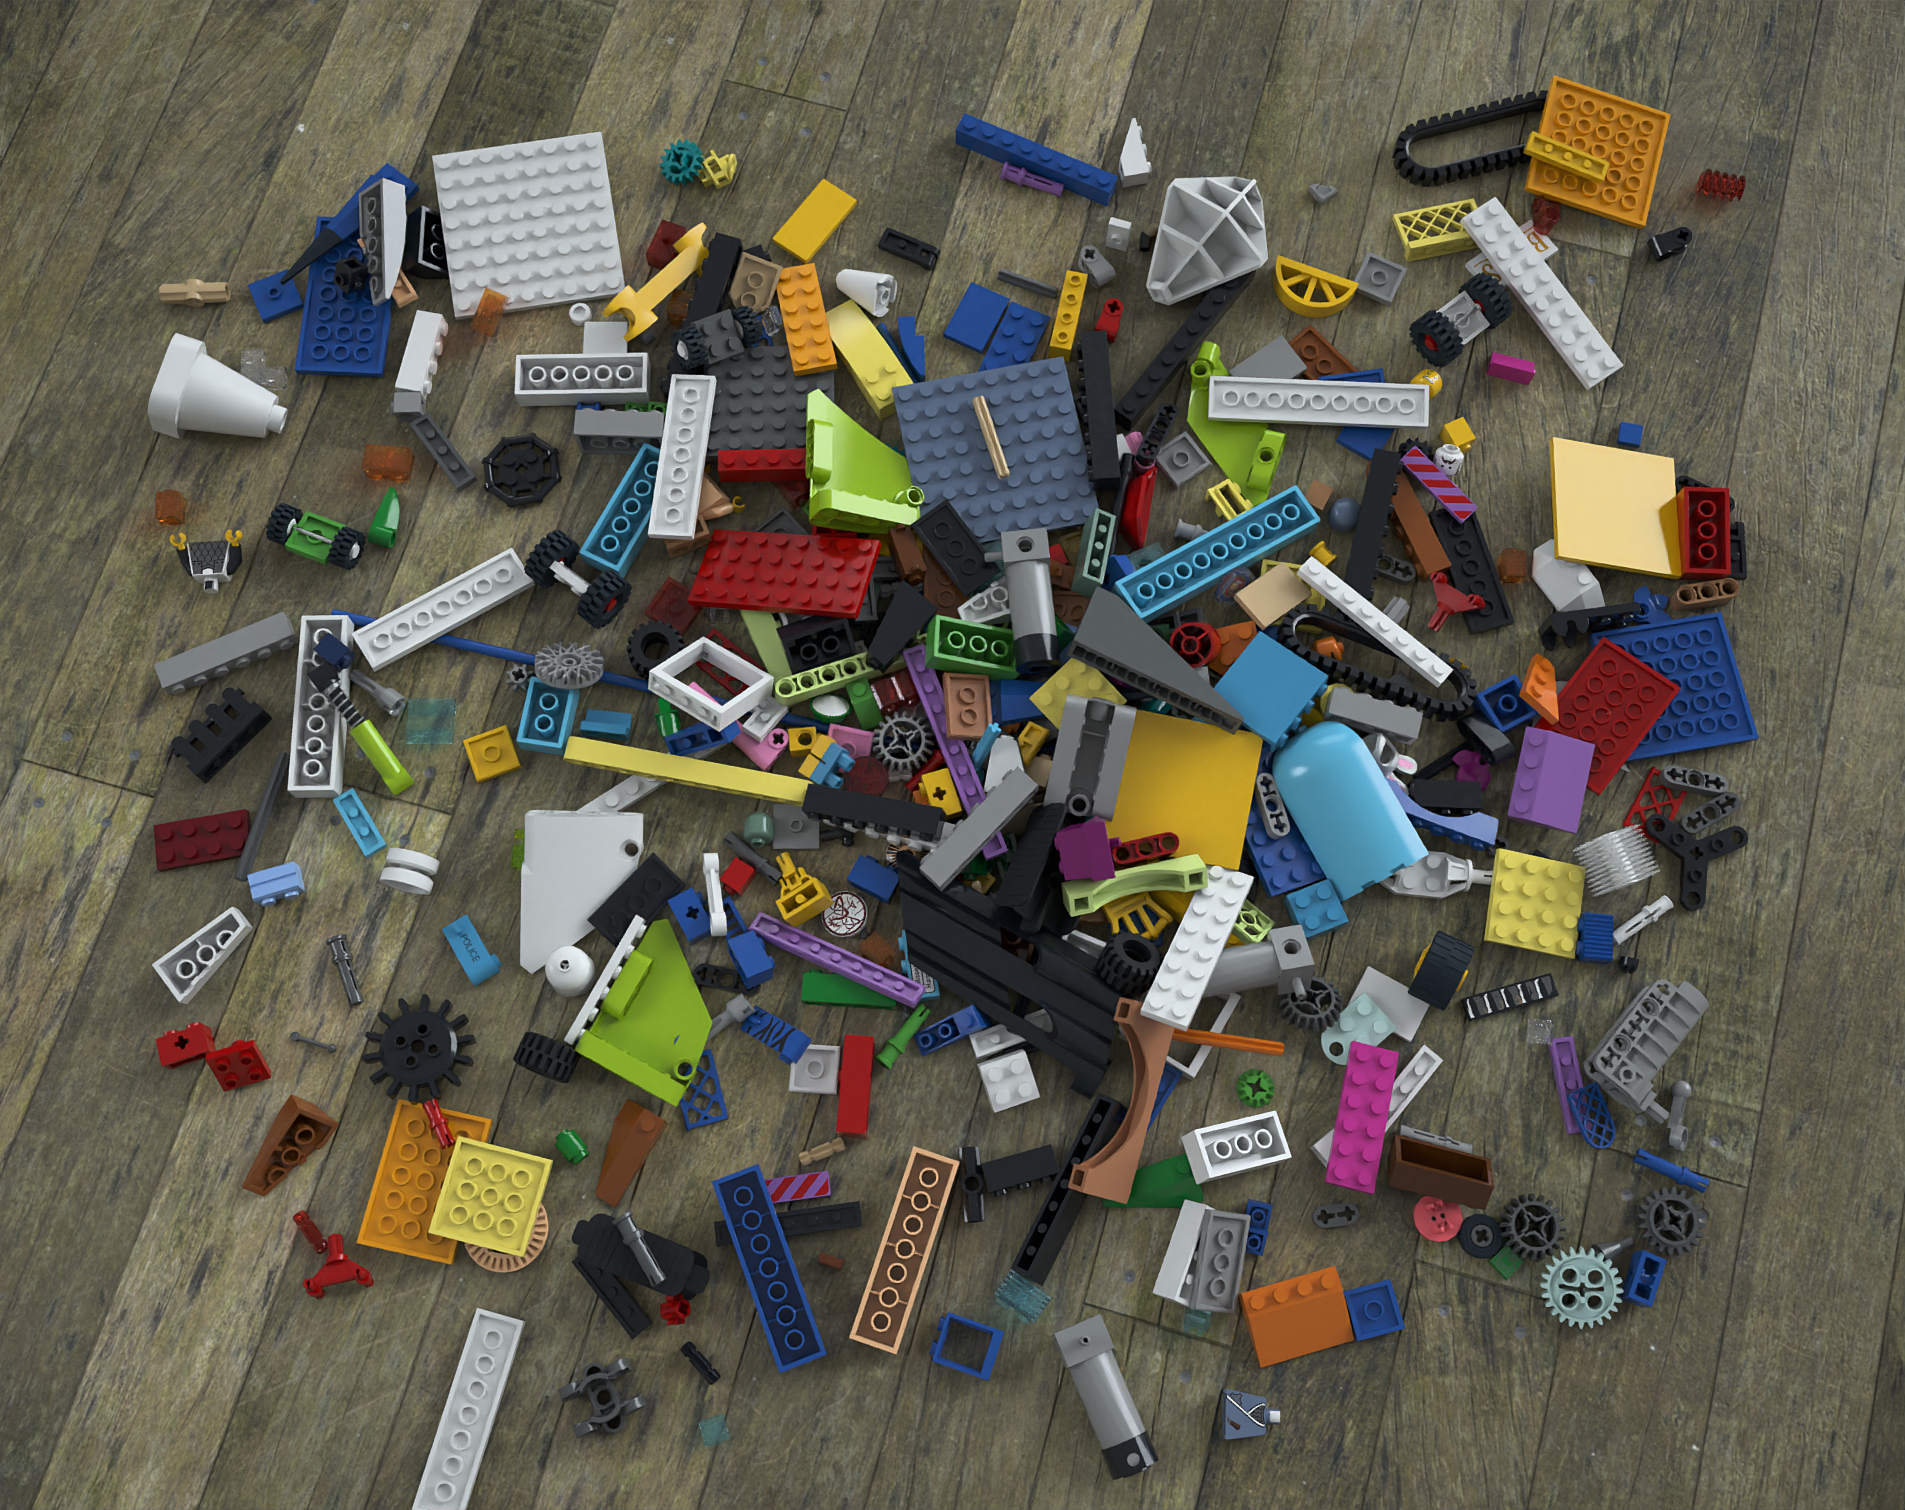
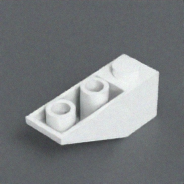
[1118,118,1152,188]

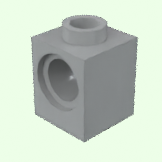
[391,392,426,422]

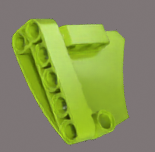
[806,389,924,534]
[574,919,713,1107]

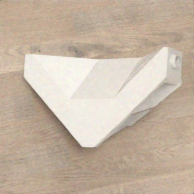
[1146,177,1268,305]

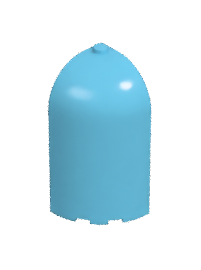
[1272,721,1429,902]

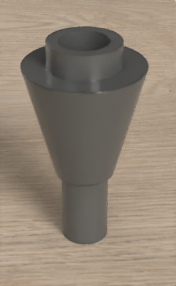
[1591,1236,1634,1262]

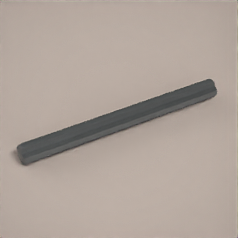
[234,752,290,882]

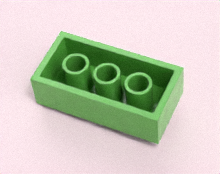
[925,615,1020,681]

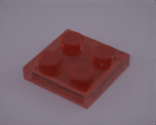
[644,577,703,637]

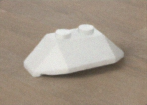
[1531,539,1605,612]

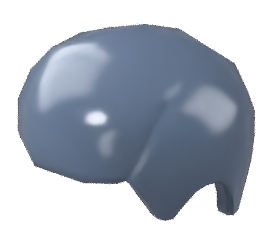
[1327,497,1361,533]

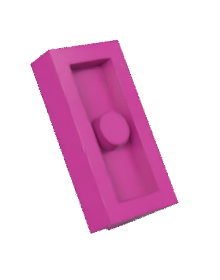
[1486,352,1536,385]

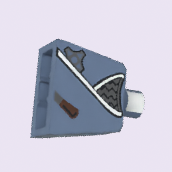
[1222,1389,1280,1439]

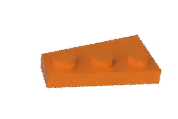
[1519,653,1559,725]

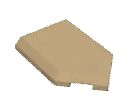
[729,252,783,314]

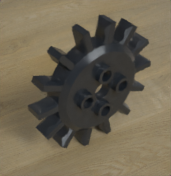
[362,994,476,1105]

